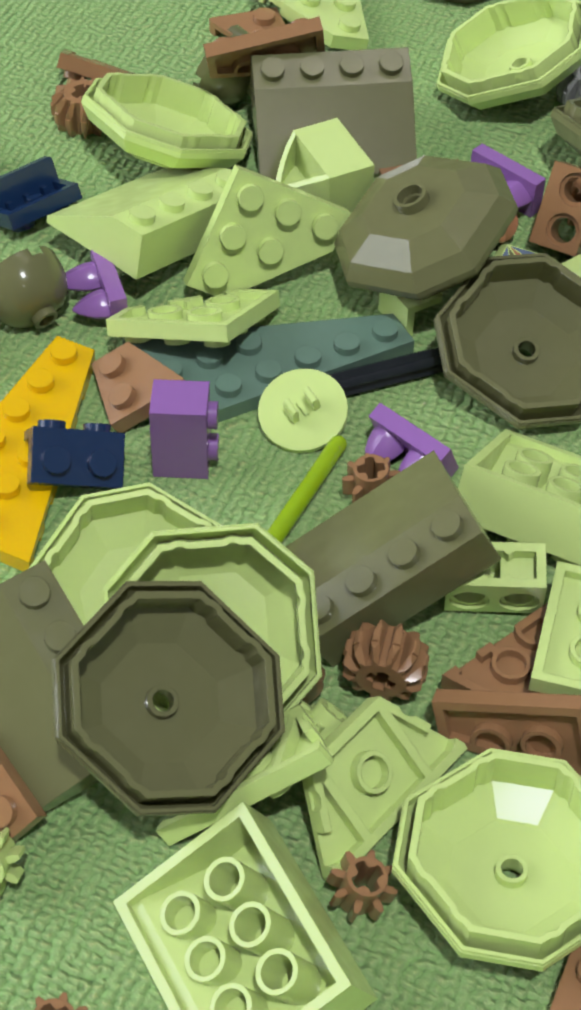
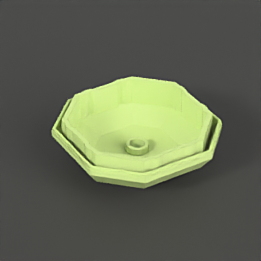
[437,0,581,110]
[81,72,253,168]
[28,482,221,625]
[103,522,322,712]
[391,748,581,972]

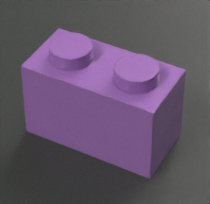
[149,379,219,479]

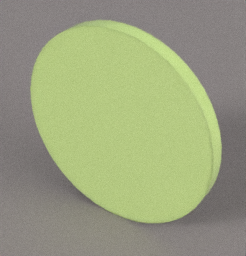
[258,369,348,453]

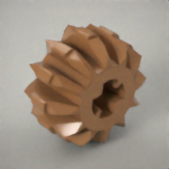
[51,76,102,139]
[342,619,430,702]

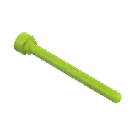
[268,435,347,543]

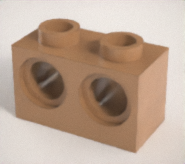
[529,161,581,257]

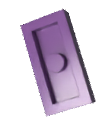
[471,143,546,218]
[65,250,128,320]
[365,403,459,477]

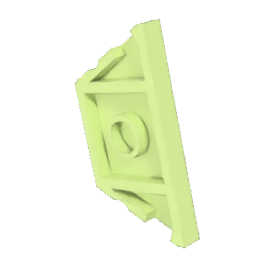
[302,696,468,883]
[156,704,334,846]

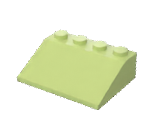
[47,168,232,280]
[458,429,581,566]
[113,802,378,1010]

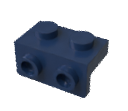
[0,156,82,232]
[24,419,125,490]

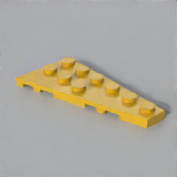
[0,336,96,571]

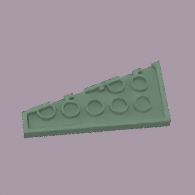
[122,314,415,423]

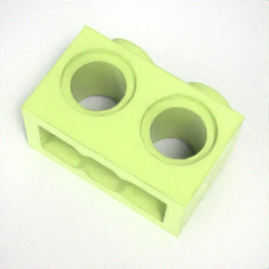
[444,542,547,613]

